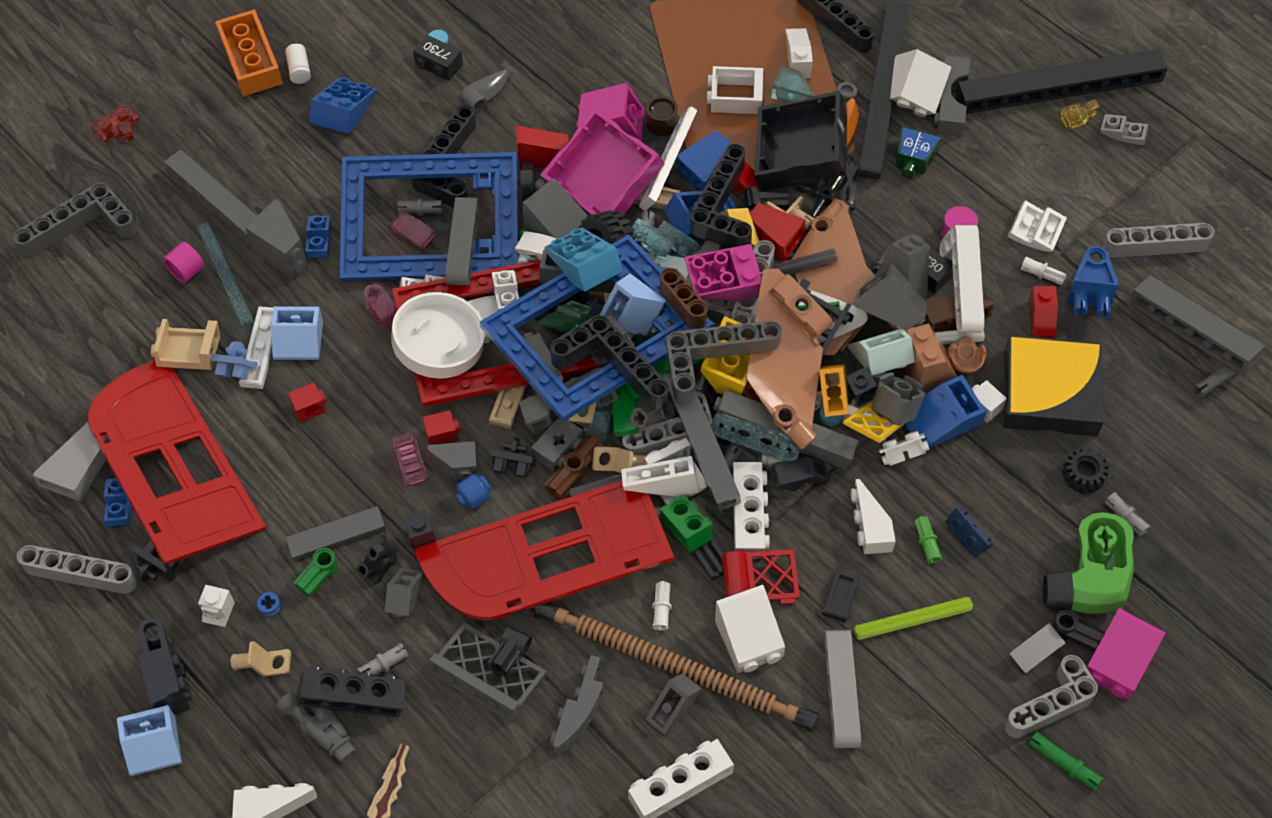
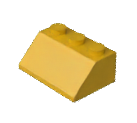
[700,316,751,395]

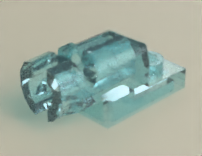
[632,218,701,260]

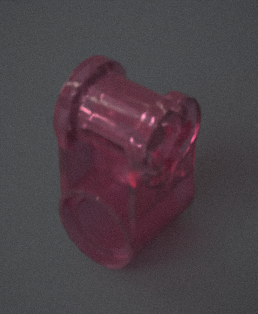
[364,284,397,329]

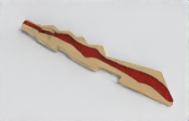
[367,744,410,818]

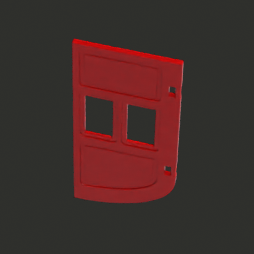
[88,360,266,565]
[414,480,675,620]

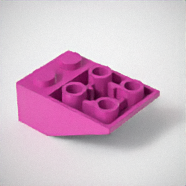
[684,244,762,301]

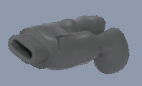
[276,687,357,763]

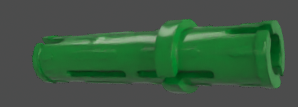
[1028,731,1103,791]

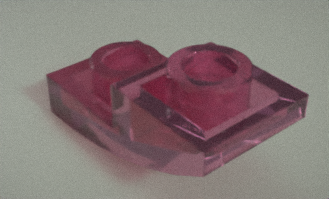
[388,210,436,249]

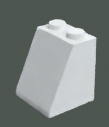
[890,49,951,117]
[715,585,785,673]

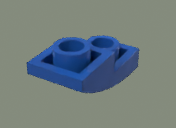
[305,215,331,258]
[104,478,131,527]

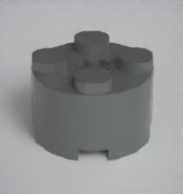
[871,373,925,426]

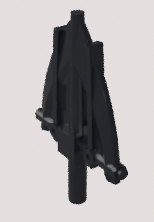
[796,156,859,218]

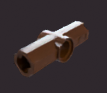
[544,435,604,499]

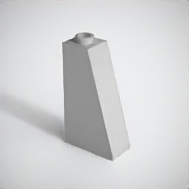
[33,422,110,502]

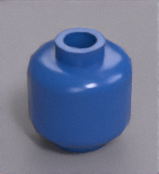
[455,474,492,509]

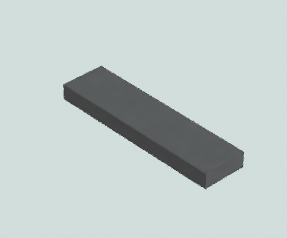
[285,506,386,561]

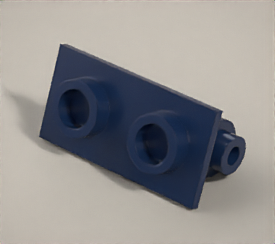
[945,507,993,558]

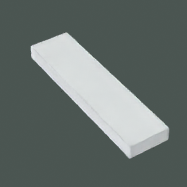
[239,307,273,389]

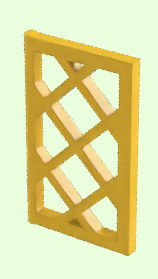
[843,400,907,443]

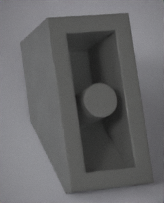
[427,441,478,480]
[385,568,424,617]
[645,673,702,735]

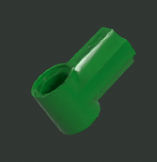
[293,548,339,597]

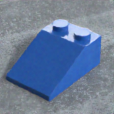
[664,191,737,244]

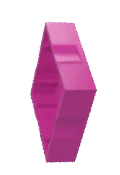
[541,108,665,215]

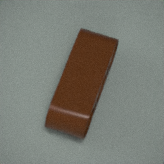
[659,268,708,330]

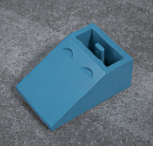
[544,228,623,292]

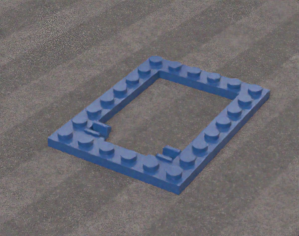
[340,152,518,281]
[480,234,714,422]

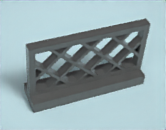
[429,622,547,723]

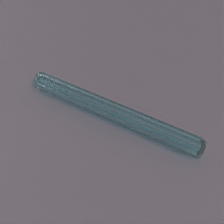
[198,222,253,327]

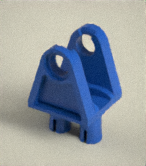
[1067,246,1118,319]

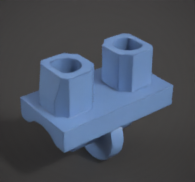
[211,341,258,380]

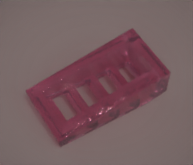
[391,432,428,486]

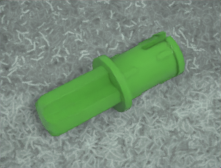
[915,516,942,564]

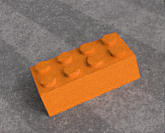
[215,9,283,97]

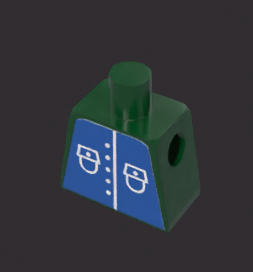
[896,126,941,178]

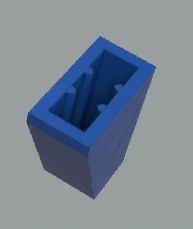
[676,130,730,191]

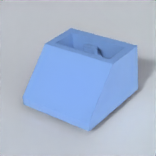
[600,274,666,336]
[271,307,323,360]
[117,705,182,776]

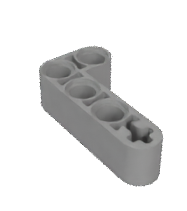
[623,391,714,455]
[1005,655,1098,738]

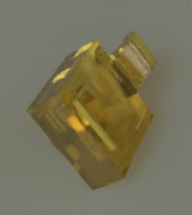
[1059,100,1100,130]

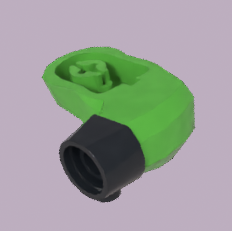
[1042,512,1134,614]

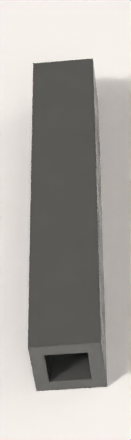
[164,150,257,247]
[665,375,741,511]
[713,390,858,470]

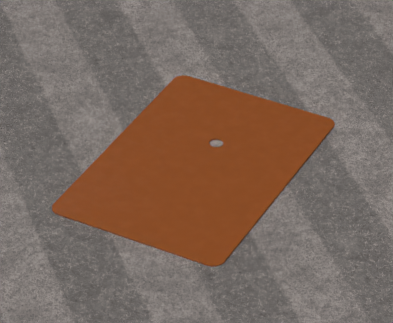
[650,0,855,170]

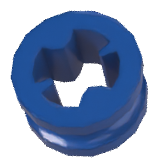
[257,592,281,616]

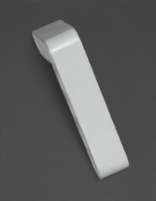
[940,225,984,333]

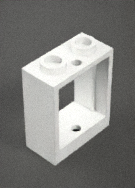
[707,66,763,114]

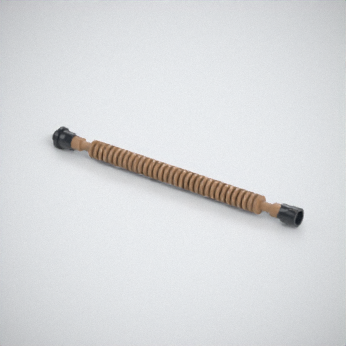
[532,601,819,732]

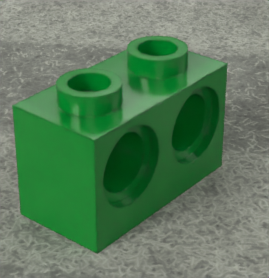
[660,494,713,553]

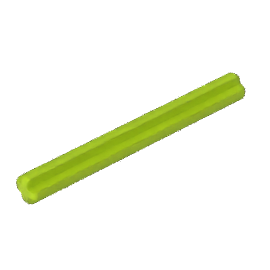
[854,597,973,640]

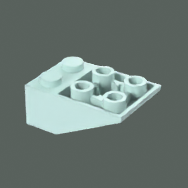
[847,329,915,376]

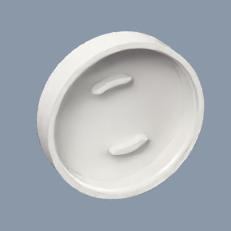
[391,292,485,378]

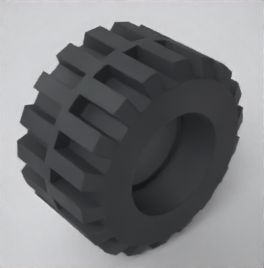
[578,210,636,244]

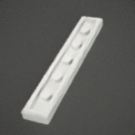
[639,106,697,211]

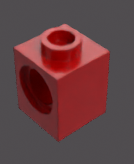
[288,383,327,422]

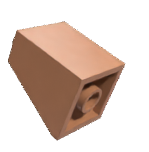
[904,324,958,394]

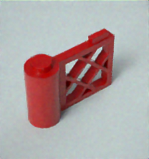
[722,549,800,605]

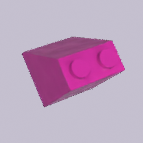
[576,83,644,142]
[1087,608,1165,701]

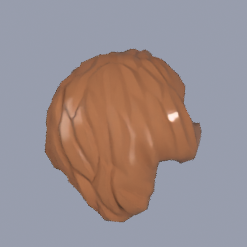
[948,336,986,374]

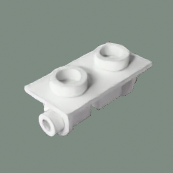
[879,431,930,466]

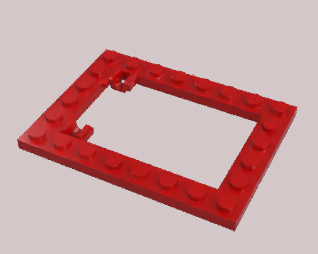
[392,260,603,407]

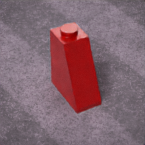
[515,126,569,170]
[749,203,805,262]

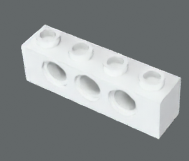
[732,462,769,559]
[628,739,734,818]

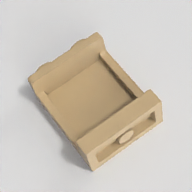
[151,319,220,370]

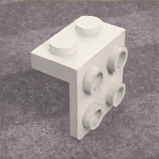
[644,438,707,505]

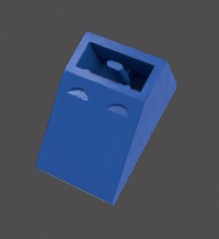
[310,78,377,134]
[904,375,986,448]

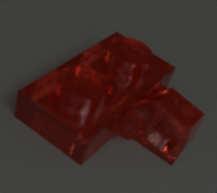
[90,103,139,143]

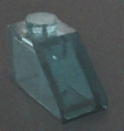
[771,66,814,102]
[583,404,614,447]

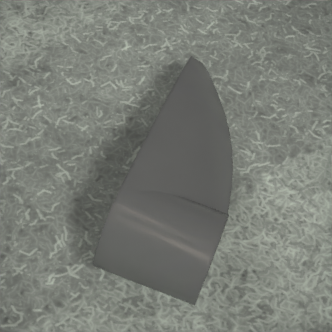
[459,69,509,113]

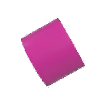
[941,206,978,238]
[162,242,205,284]

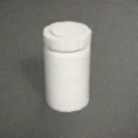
[285,44,311,84]

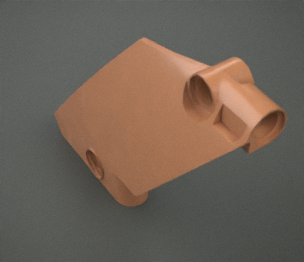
[792,199,873,356]
[746,269,833,450]

